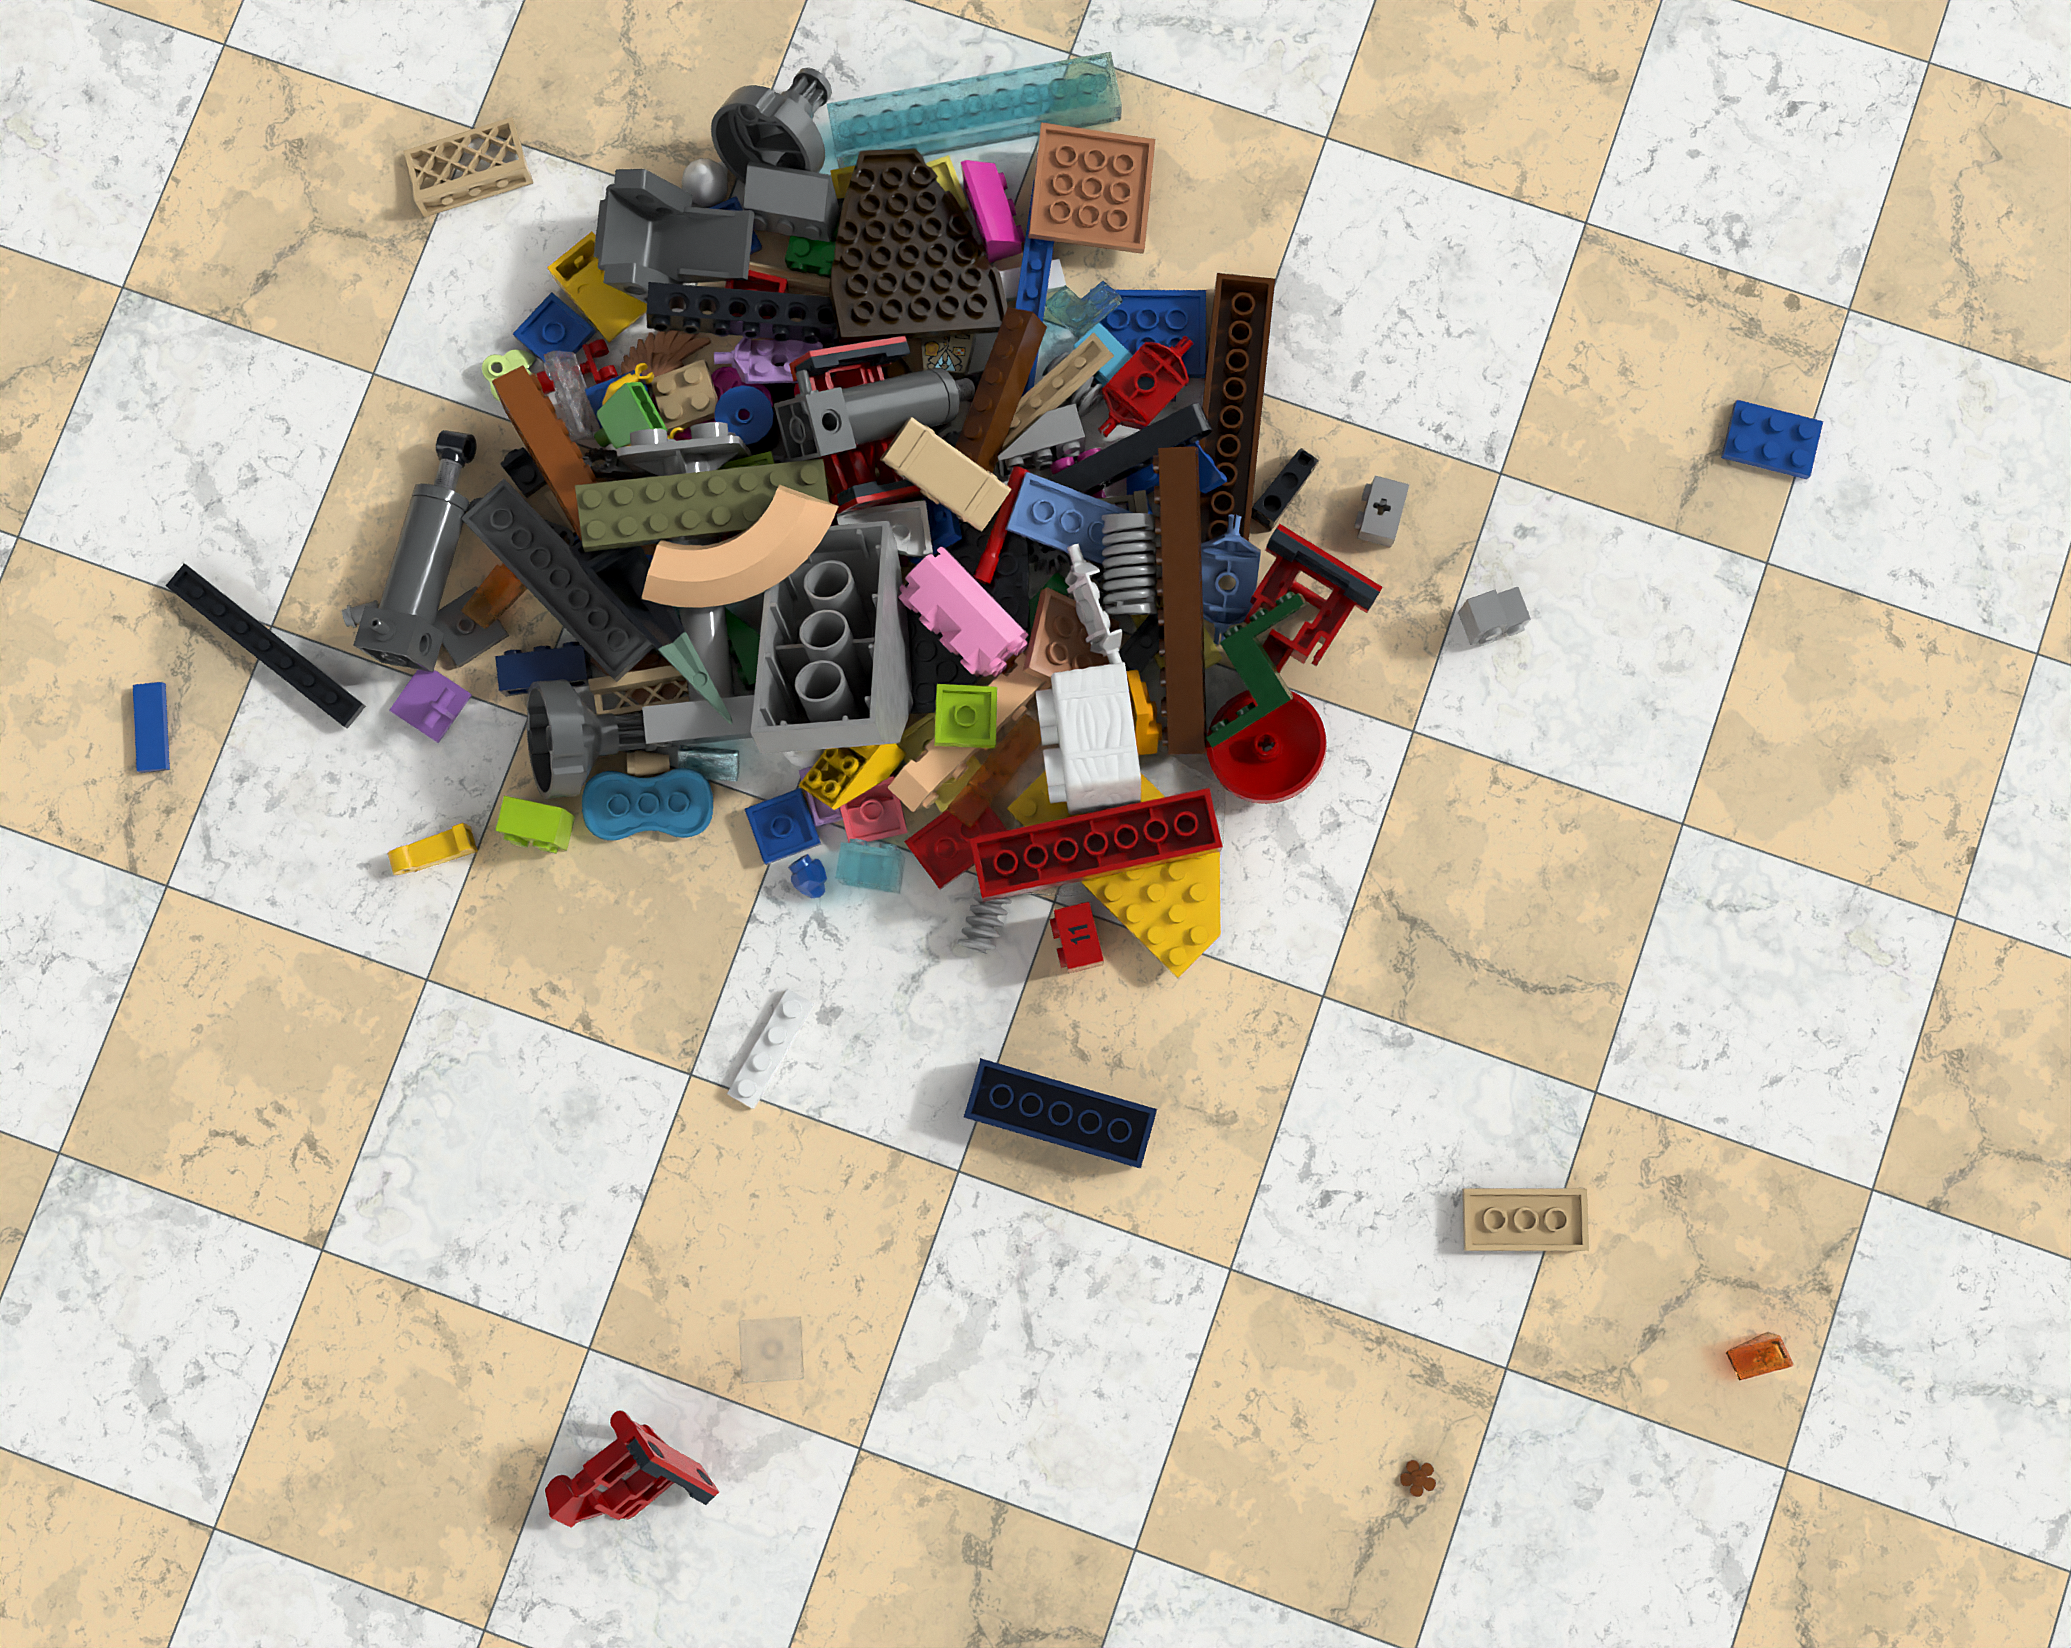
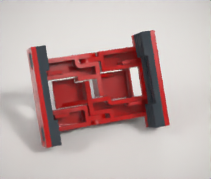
[789,336,925,514]

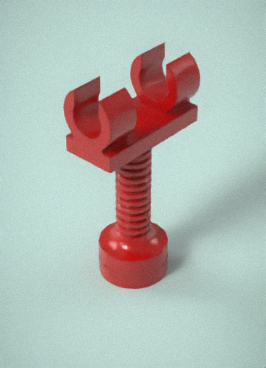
[536,339,618,395]

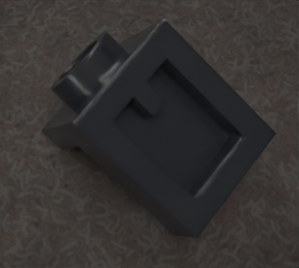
[500,447,547,498]

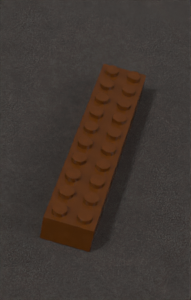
[1198,273,1275,543]
[1153,446,1207,755]

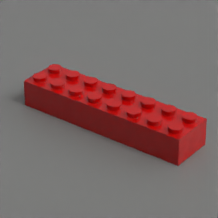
[969,788,1223,902]

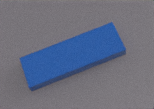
[133,682,170,773]

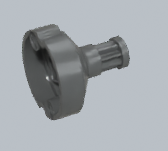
[711,68,832,185]
[526,679,657,799]

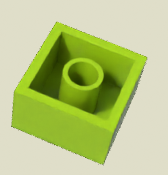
[495,795,575,854]

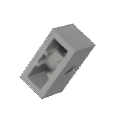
[1354,476,1409,547]

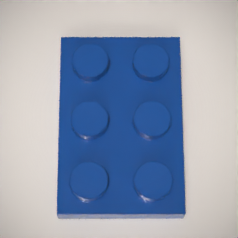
[1721,400,1823,479]

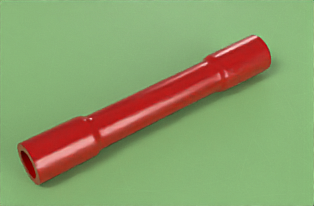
[973,466,1030,585]

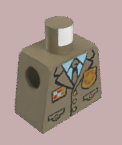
[920,334,976,381]

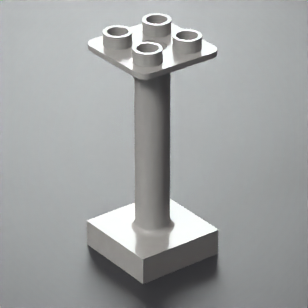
[617,422,754,747]

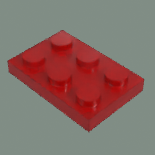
[904,789,1007,890]

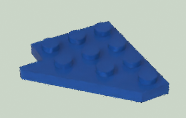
[1089,289,1206,402]

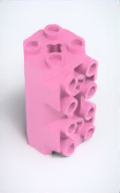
[898,547,1029,677]

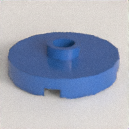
[714,385,774,445]

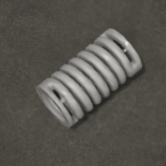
[1102,513,1157,615]

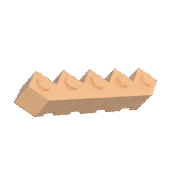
[887,650,1052,812]

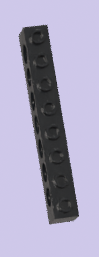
[646,282,869,346]

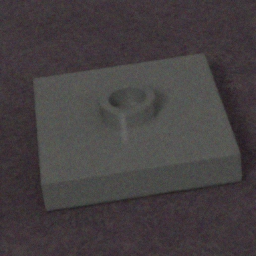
[434,586,509,668]

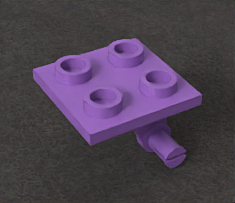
[389,670,472,743]

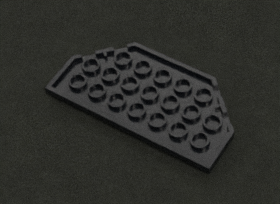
[905,512,1030,714]

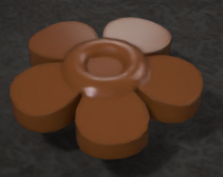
[1400,1460,1436,1497]

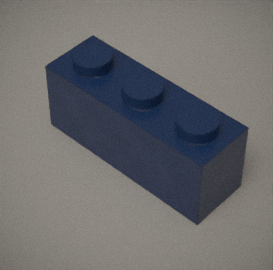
[495,642,593,697]

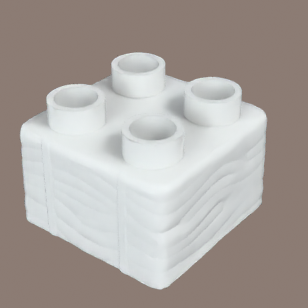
[1035,662,1141,815]

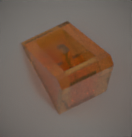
[1726,1332,1794,1381]

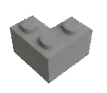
[1458,587,1531,646]

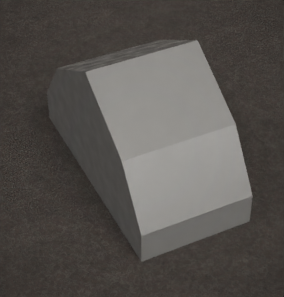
[751,521,913,754]

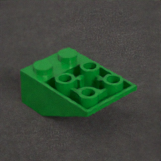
[725,607,760,693]

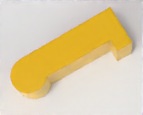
[387,823,478,875]

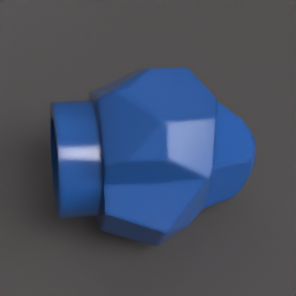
[788,854,827,898]

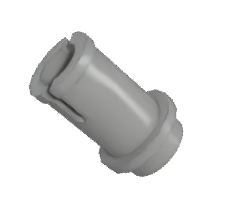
[342,600,379,628]

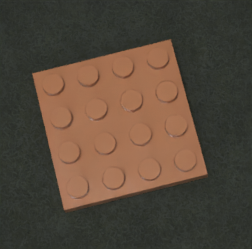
[1028,123,1156,254]

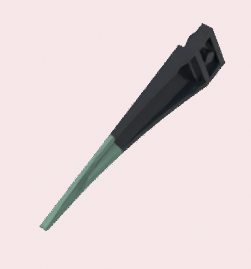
[569,541,732,724]

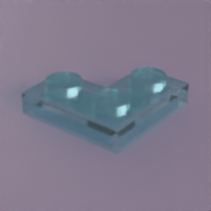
[1045,280,1123,340]

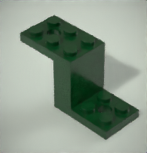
[1206,591,1308,748]

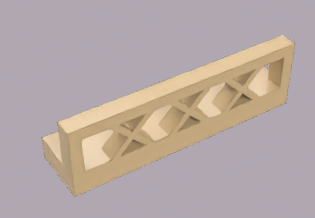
[588,665,689,716]

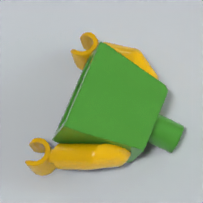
[594,363,684,450]

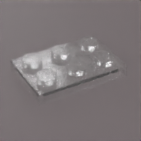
[544,351,600,440]

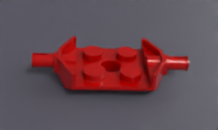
[1097,336,1193,438]

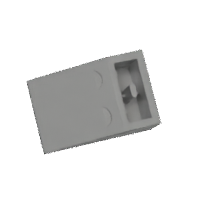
[998,404,1085,478]

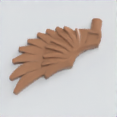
[618,330,711,388]

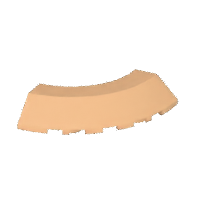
[642,485,838,608]

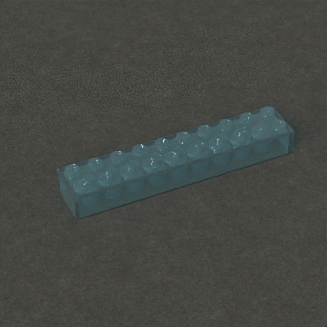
[827,52,1122,168]

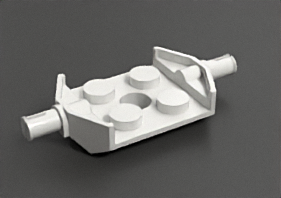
[1065,543,1122,665]

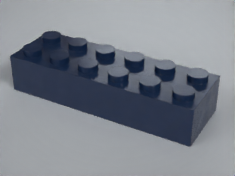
[964,1058,1157,1169]

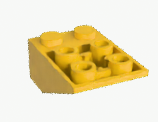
[547,231,647,343]
[798,743,906,810]

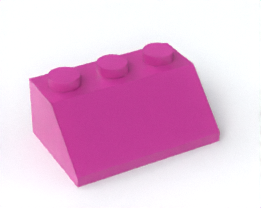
[960,160,1025,263]

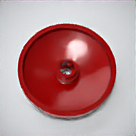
[1206,690,1327,804]

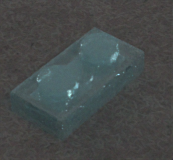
[678,745,740,782]

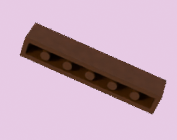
[955,307,1047,474]

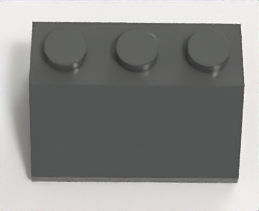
[743,161,840,242]

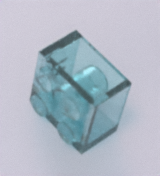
[835,839,906,894]

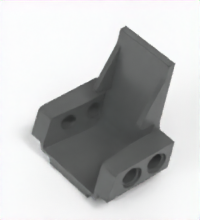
[594,169,754,303]

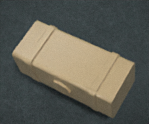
[880,417,1011,531]

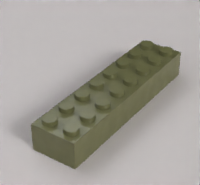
[575,459,829,552]

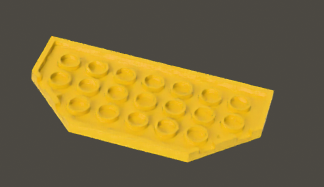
[1007,770,1221,979]

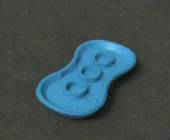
[582,768,714,841]

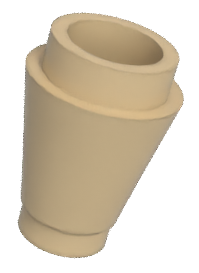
[627,750,670,778]

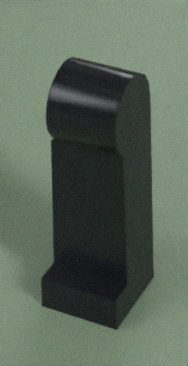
[1251,448,1320,531]

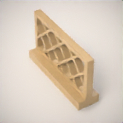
[404,117,533,217]

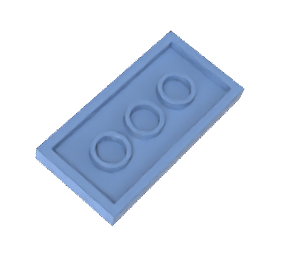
[1005,472,1133,566]

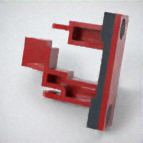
[1244,523,1383,674]
[545,1410,719,1528]

